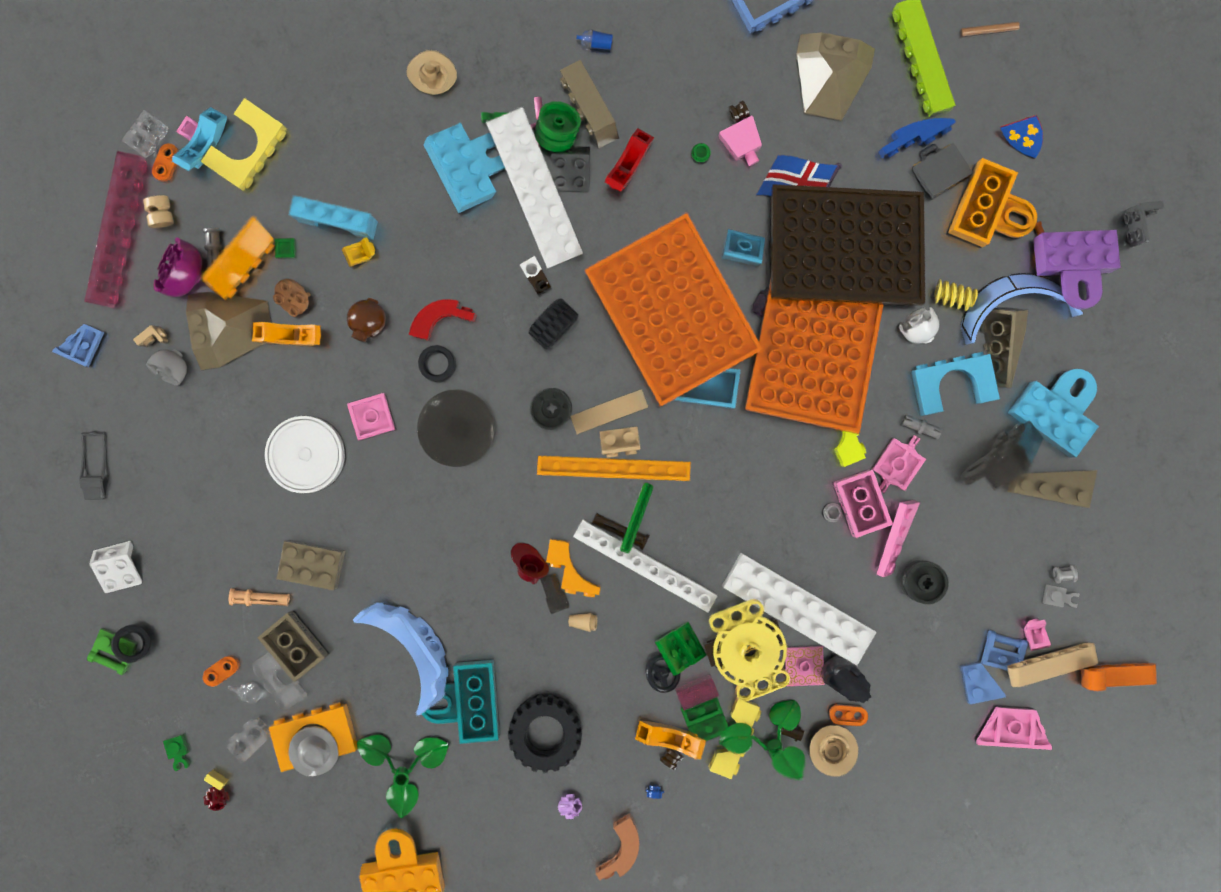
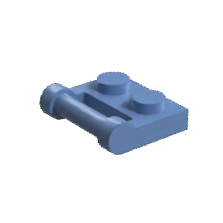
[981,630,1028,671]

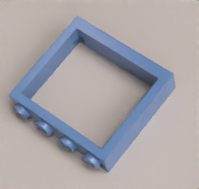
[732,0,814,33]

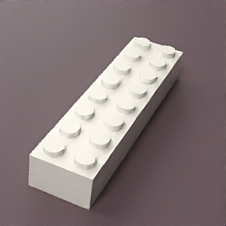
[486,107,583,269]
[722,553,877,665]

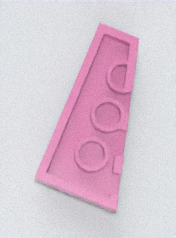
[877,500,920,577]

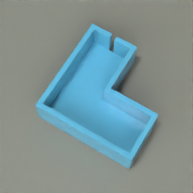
[673,368,740,409]

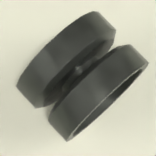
[901,560,949,604]

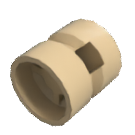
[143,195,174,228]

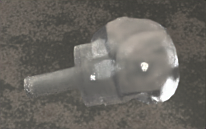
[228,682,261,704]

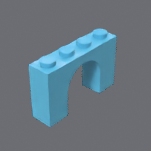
[289,196,378,240]
[911,352,1000,416]

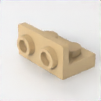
[600,427,641,458]

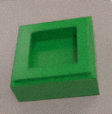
[275,238,296,259]

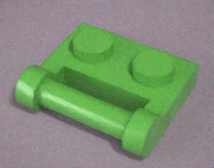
[87,628,138,675]

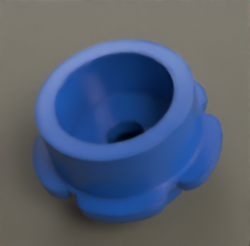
[645,785,664,799]

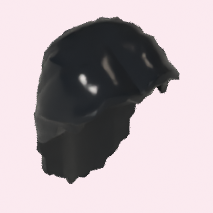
[821,656,871,704]

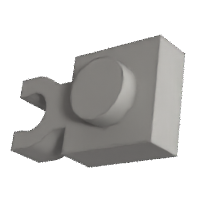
[1042,584,1080,608]

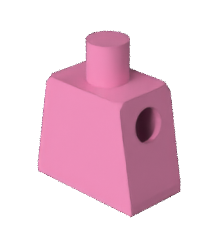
[718,116,762,166]

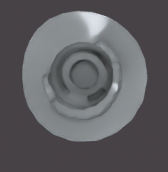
[288,726,339,776]

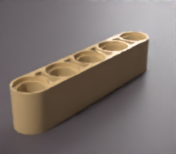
[1007,643,1098,687]

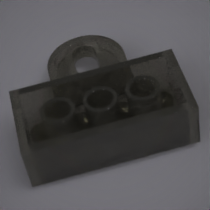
[960,420,1044,490]

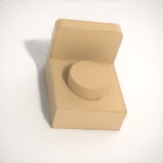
[133,325,168,347]

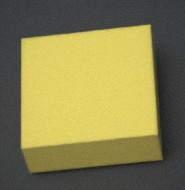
[204,770,229,790]

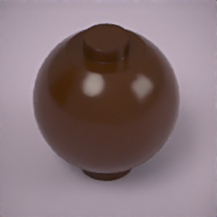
[347,298,386,342]

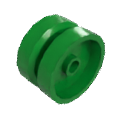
[534,101,581,152]

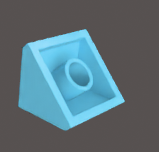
[721,229,765,267]

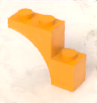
[546,538,601,597]

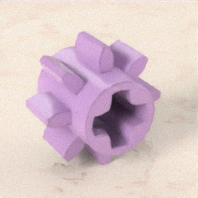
[558,794,582,819]

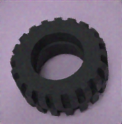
[508,695,582,773]

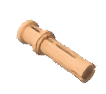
[229,588,290,607]

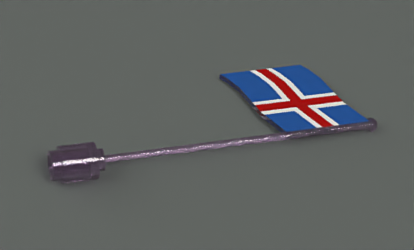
[751,155,842,318]

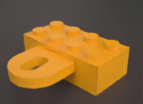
[948,158,1037,247]
[359,829,445,892]

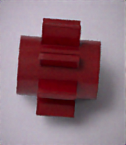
[203,787,229,811]

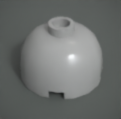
[146,349,187,386]

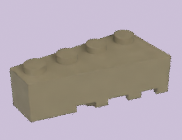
[560,60,619,148]

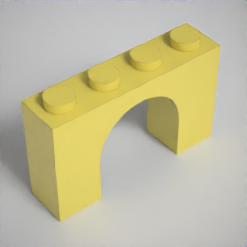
[201,98,287,191]

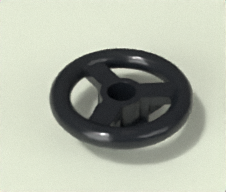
[646,654,681,693]

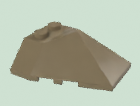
[796,32,875,121]
[186,292,272,370]

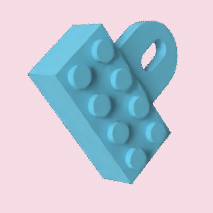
[424,123,505,213]
[1008,369,1099,457]

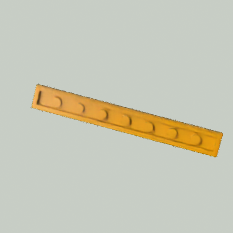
[537,456,691,481]

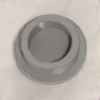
[823,503,843,522]

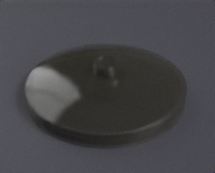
[417,390,495,467]

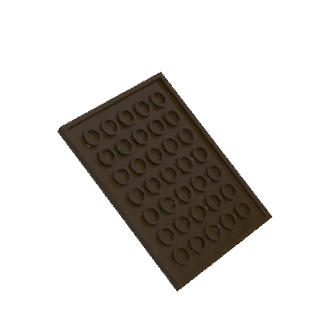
[771,184,925,306]

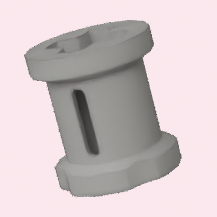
[1053,565,1078,584]

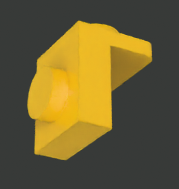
[342,237,375,267]

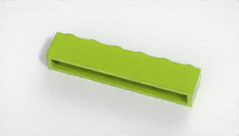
[892,0,956,117]

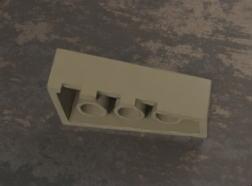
[1008,470,1097,508]

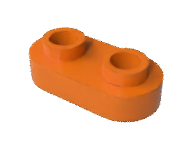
[152,143,179,182]
[203,655,240,687]
[829,704,868,726]

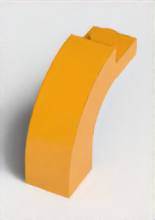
[252,322,321,346]
[635,721,706,759]

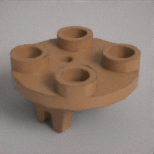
[273,279,311,317]

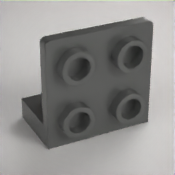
[551,146,590,191]
[1124,200,1164,247]

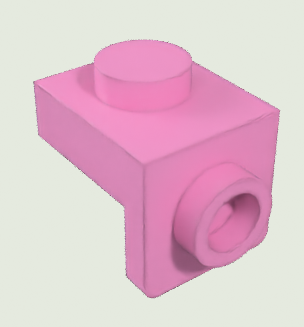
[1024,619,1051,651]

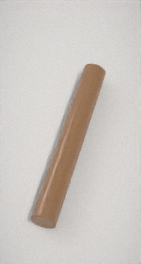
[961,22,1019,36]

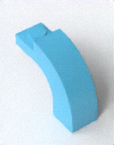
[172,107,227,171]

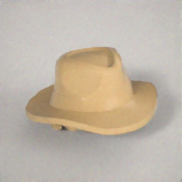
[407,50,457,95]
[810,726,858,777]

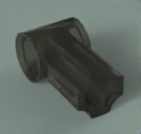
[540,573,570,614]

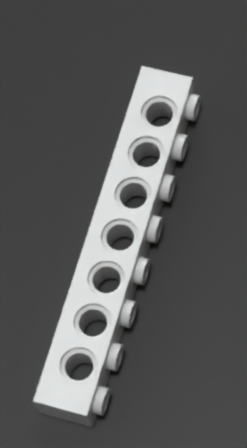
[573,519,717,612]

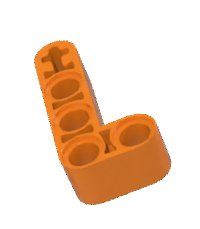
[1081,663,1157,691]

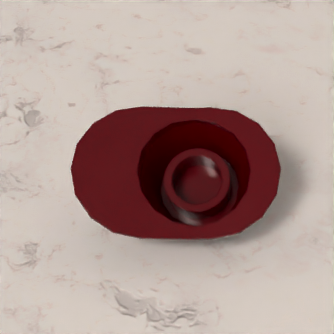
[511,543,549,585]

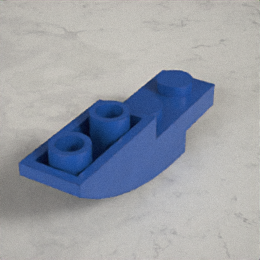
[879,118,956,158]

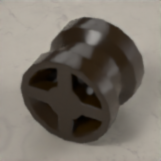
[728,100,750,124]
[660,748,684,770]

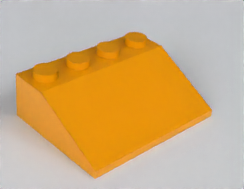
[202,217,274,300]

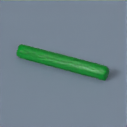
[620,483,654,554]

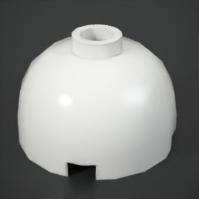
[899,307,939,344]

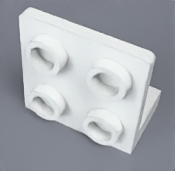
[90,541,142,593]

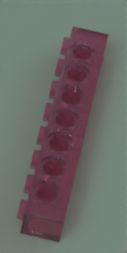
[84,151,147,309]

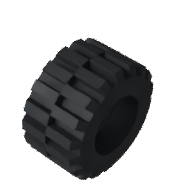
[528,298,578,349]

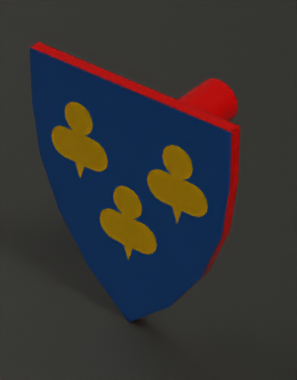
[1000,115,1043,158]

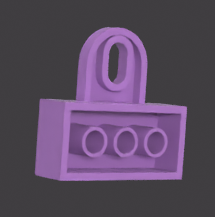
[1033,230,1121,310]

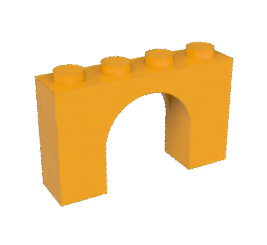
[269,702,358,772]

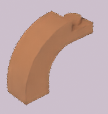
[596,813,639,881]

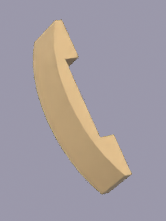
[570,389,648,434]

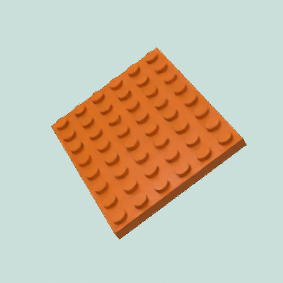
[585,213,763,407]
[745,279,883,434]

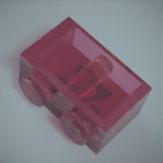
[675,675,719,710]

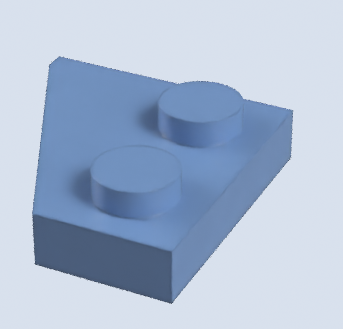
[52,324,104,367]
[961,662,1006,704]

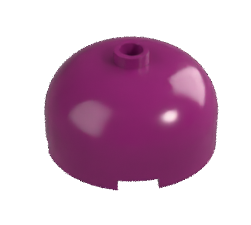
[154,238,202,297]

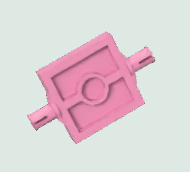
[872,435,926,494]

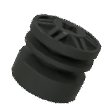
[530,388,572,429]

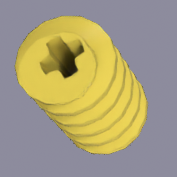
[934,279,978,311]

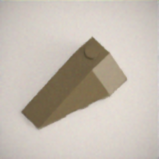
[980,307,1028,388]

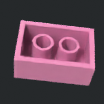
[833,470,893,538]

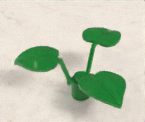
[719,700,806,780]
[357,734,449,818]

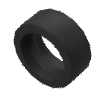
[418,345,456,382]
[111,625,150,663]

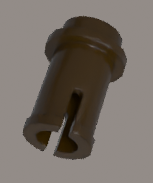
[781,726,804,742]

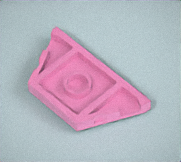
[976,707,1052,750]

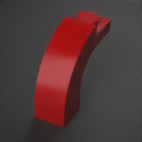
[604,128,654,192]
[409,299,476,341]

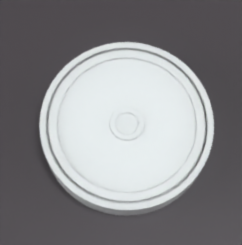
[265,416,345,493]

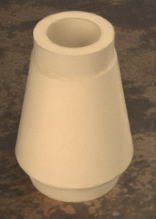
[569,613,597,632]

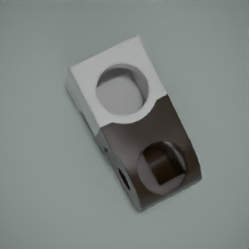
[520,256,551,295]

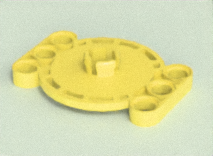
[709,599,790,702]

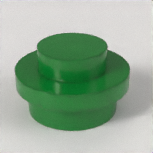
[691,143,711,163]

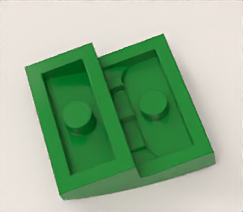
[655,622,707,676]
[681,695,729,742]

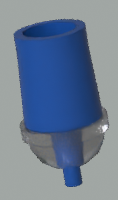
[577,29,613,50]

